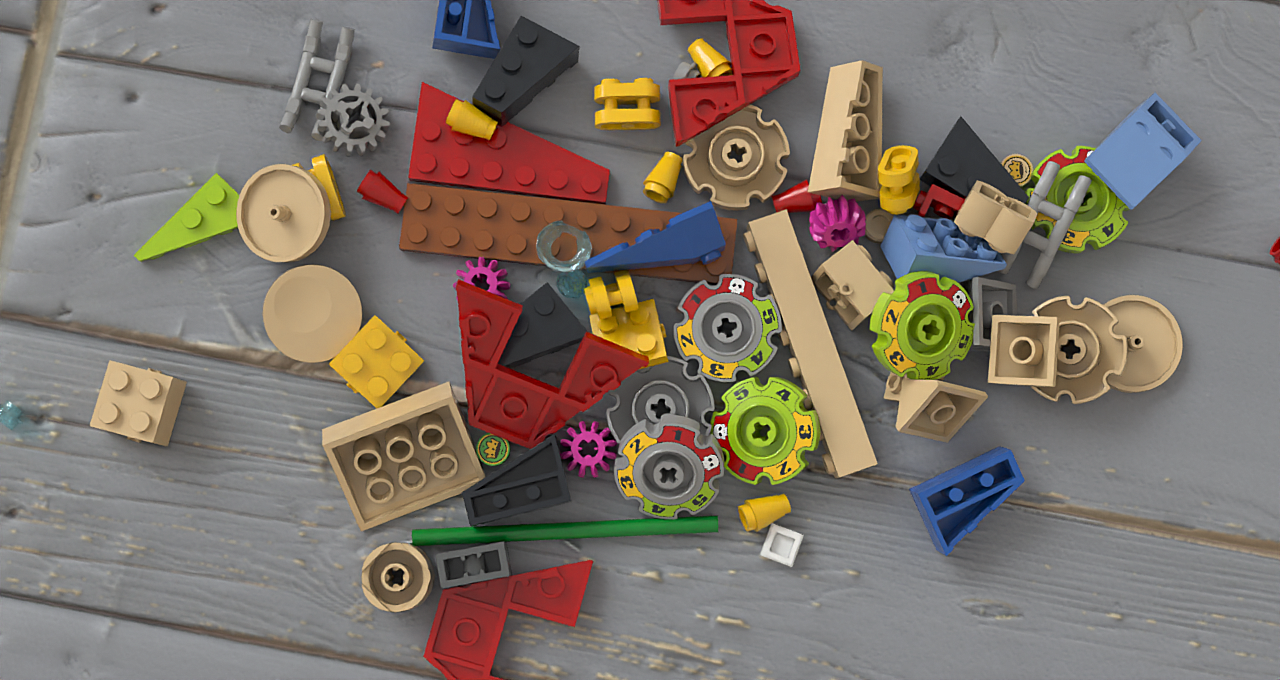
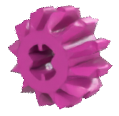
[809,195,866,252]
[453,257,511,301]
[560,421,617,478]

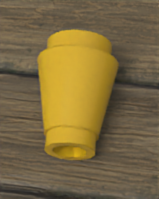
[687,38,732,77]
[445,99,498,140]
[643,152,683,203]
[738,493,791,532]

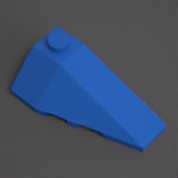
[584,201,726,273]

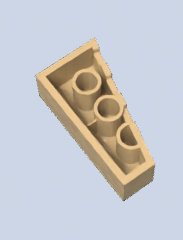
[808,60,883,202]

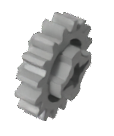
[316,83,390,156]

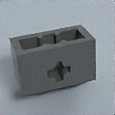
[435,541,512,589]

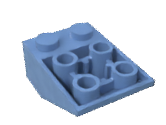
[1084,93,1202,210]
[880,214,1007,282]

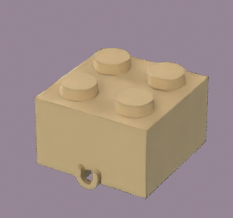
[811,240,894,331]
[90,360,187,447]

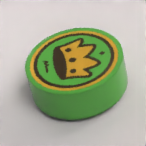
[476,433,511,466]

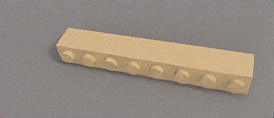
[743,209,878,479]

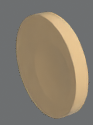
[236,164,331,263]
[262,264,362,363]
[1103,295,1183,393]

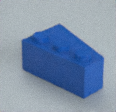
[432,0,500,59]
[909,446,1025,556]

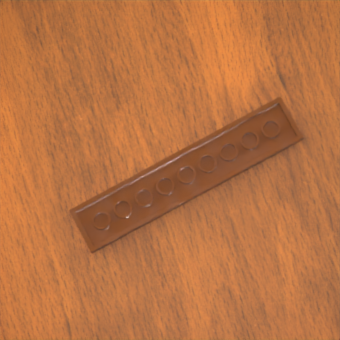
[399,183,738,285]

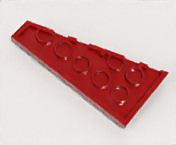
[408,82,610,205]

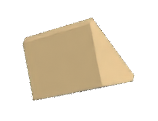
[988,315,1060,387]
[896,379,988,443]

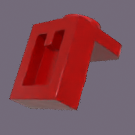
[912,184,965,219]

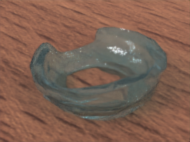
[536,220,592,273]

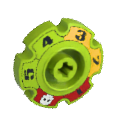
[1025,146,1130,254]
[869,271,975,380]
[710,377,820,485]

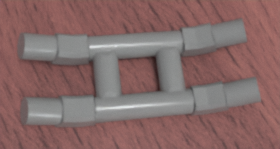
[279,18,355,141]
[998,161,1092,289]

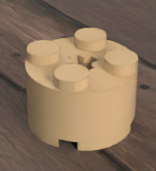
[361,542,435,612]

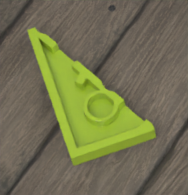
[133,173,239,262]

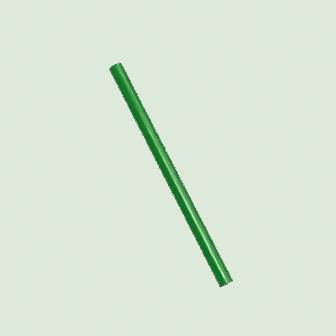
[412,515,718,546]

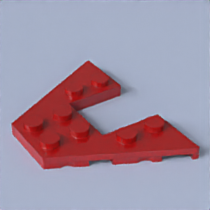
[657,0,801,147]
[456,279,649,449]
[423,560,594,680]

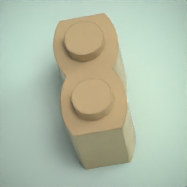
[954,180,1037,254]

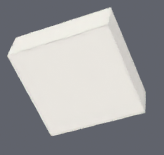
[760,523,804,567]

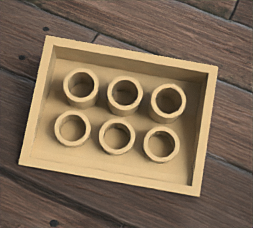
[322,382,486,531]

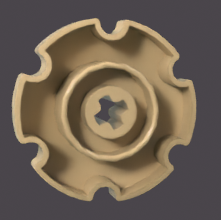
[683,105,790,211]
[1031,296,1128,404]

